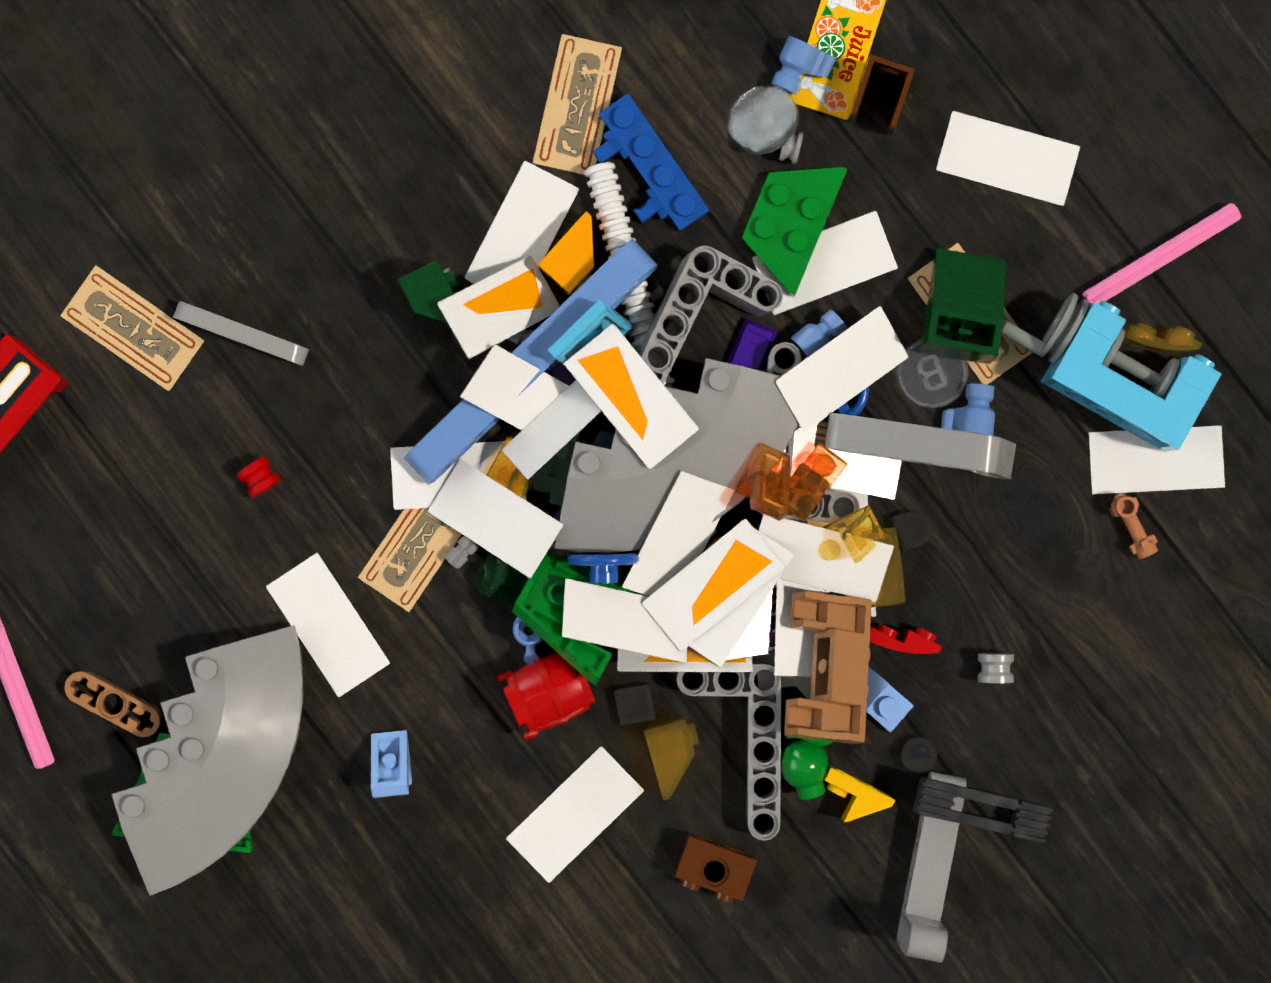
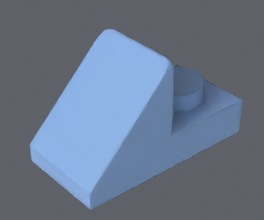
[866,666,914,733]
[371,730,412,798]

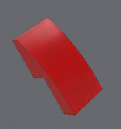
[870,623,942,654]

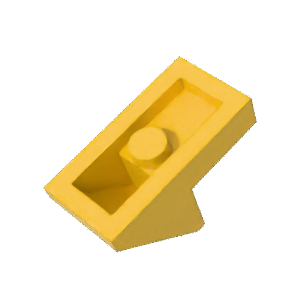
[824,764,895,822]

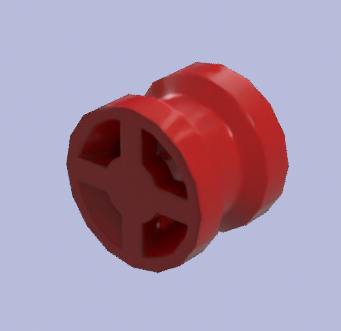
[236,456,282,499]

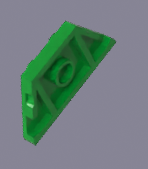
[742,167,847,297]

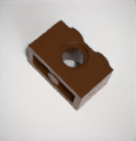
[674,832,757,903]

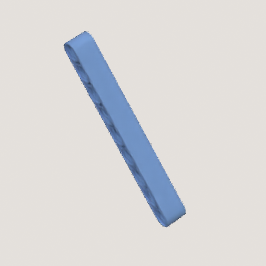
[404,239,658,485]

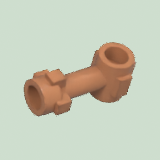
[1109,493,1158,559]

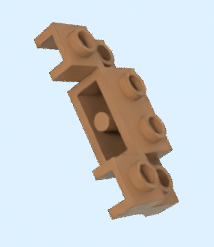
[784,590,872,744]

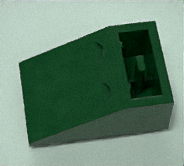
[920,248,1006,364]

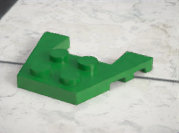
[512,553,644,685]

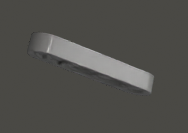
[173,301,309,366]

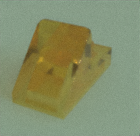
[819,505,885,564]

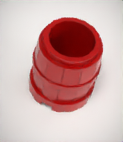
[497,652,595,741]

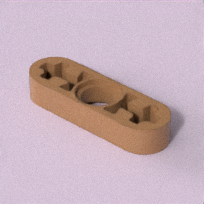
[65,671,163,737]

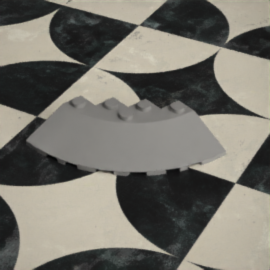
[554,358,799,553]
[112,625,303,896]

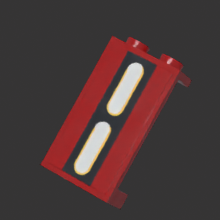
[0,334,69,453]

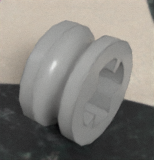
[779,132,803,164]

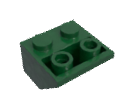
[398,260,460,328]

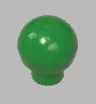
[781,740,828,800]

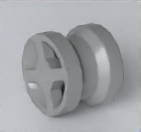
[978,653,1014,683]

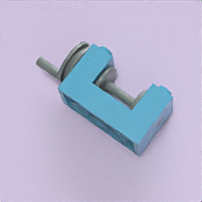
[1002,293,1222,452]

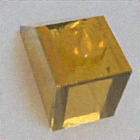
[644,717,700,800]

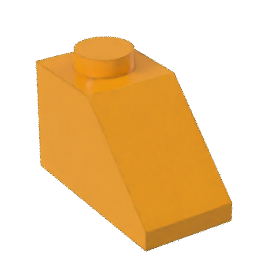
[538,212,595,296]

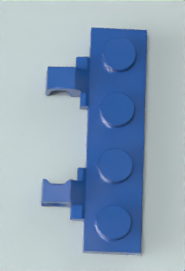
[593,93,709,232]

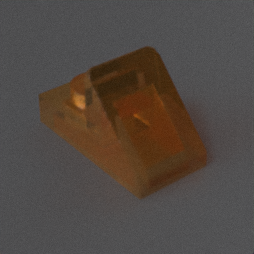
[736,442,790,521]
[776,442,848,522]

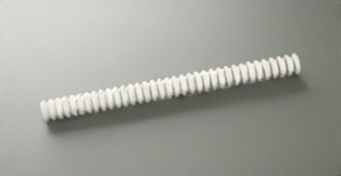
[584,162,717,536]

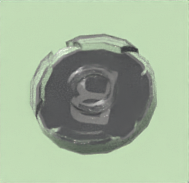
[728,86,799,155]
[896,339,969,409]

